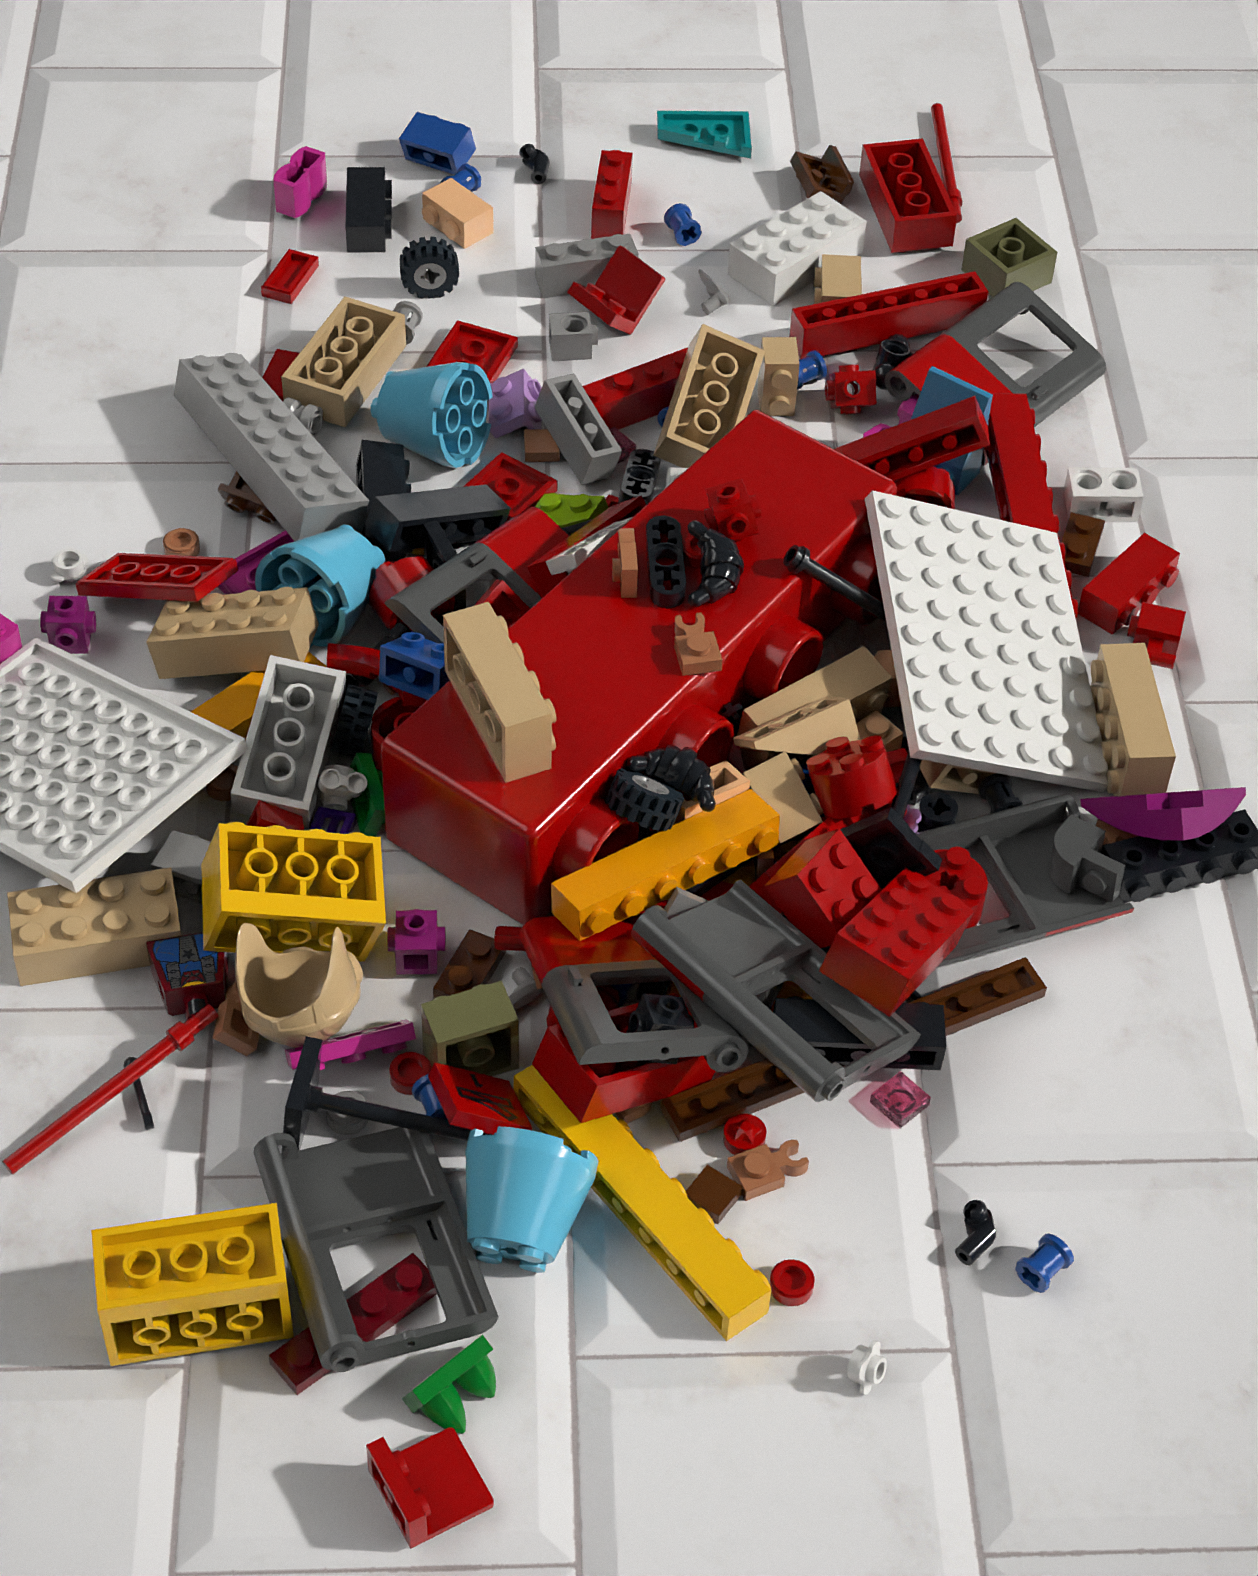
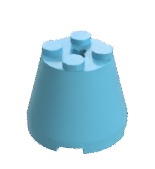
[370,362,493,468]
[255,524,385,649]
[465,1126,599,1273]

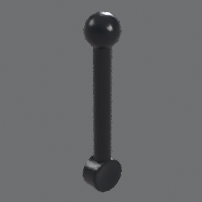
[123,1057,154,1130]

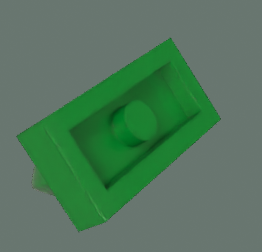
[350,753,385,837]
[402,1334,496,1434]

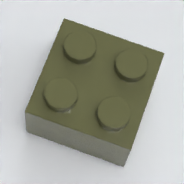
[961,218,1058,297]
[421,980,519,1076]

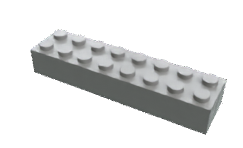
[174,353,369,541]

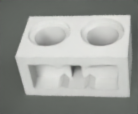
[1063,467,1143,522]

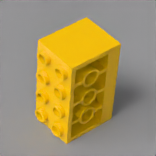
[201,822,386,962]
[91,1203,294,1366]

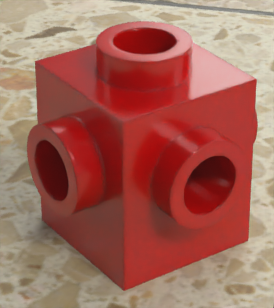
[824,365,877,414]
[704,478,762,542]

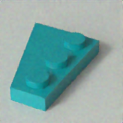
[657,111,752,159]

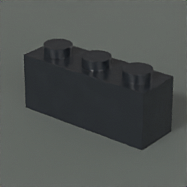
[345,167,392,253]

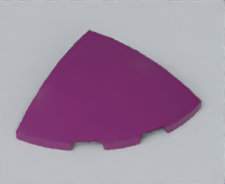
[1080,787,1246,840]

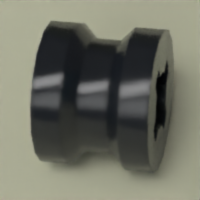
[917,792,958,832]

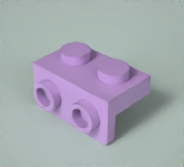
[489,368,542,438]

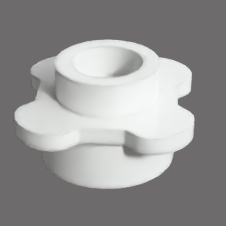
[51,549,88,582]
[847,1340,887,1395]

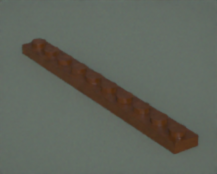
[660,957,1047,1142]

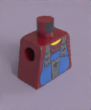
[146,932,229,1021]

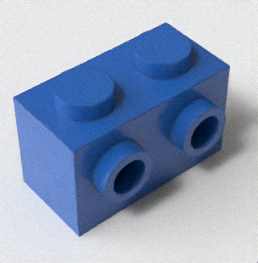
[399,112,476,175]
[379,632,450,700]

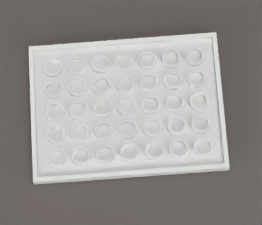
[865,490,1108,792]
[0,637,248,893]

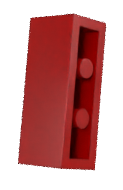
[591,150,633,239]
[1078,533,1180,635]

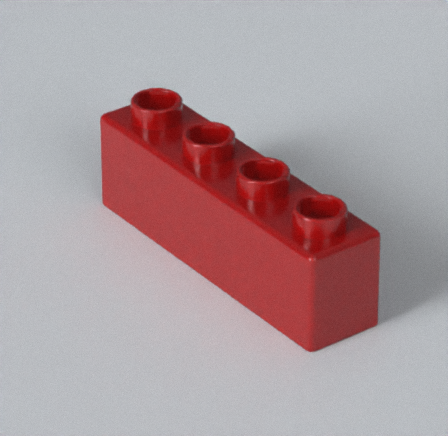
[381,410,897,925]

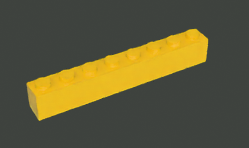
[514,1065,771,1342]

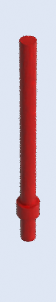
[931,103,963,223]
[2,1004,219,1175]

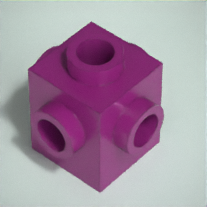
[40,596,96,654]
[387,909,446,975]

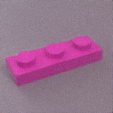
[285,1019,416,1070]

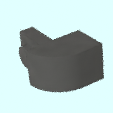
[1049,815,1125,903]

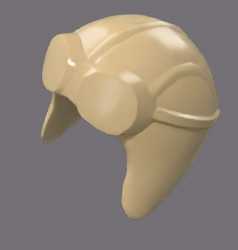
[235,923,363,1048]

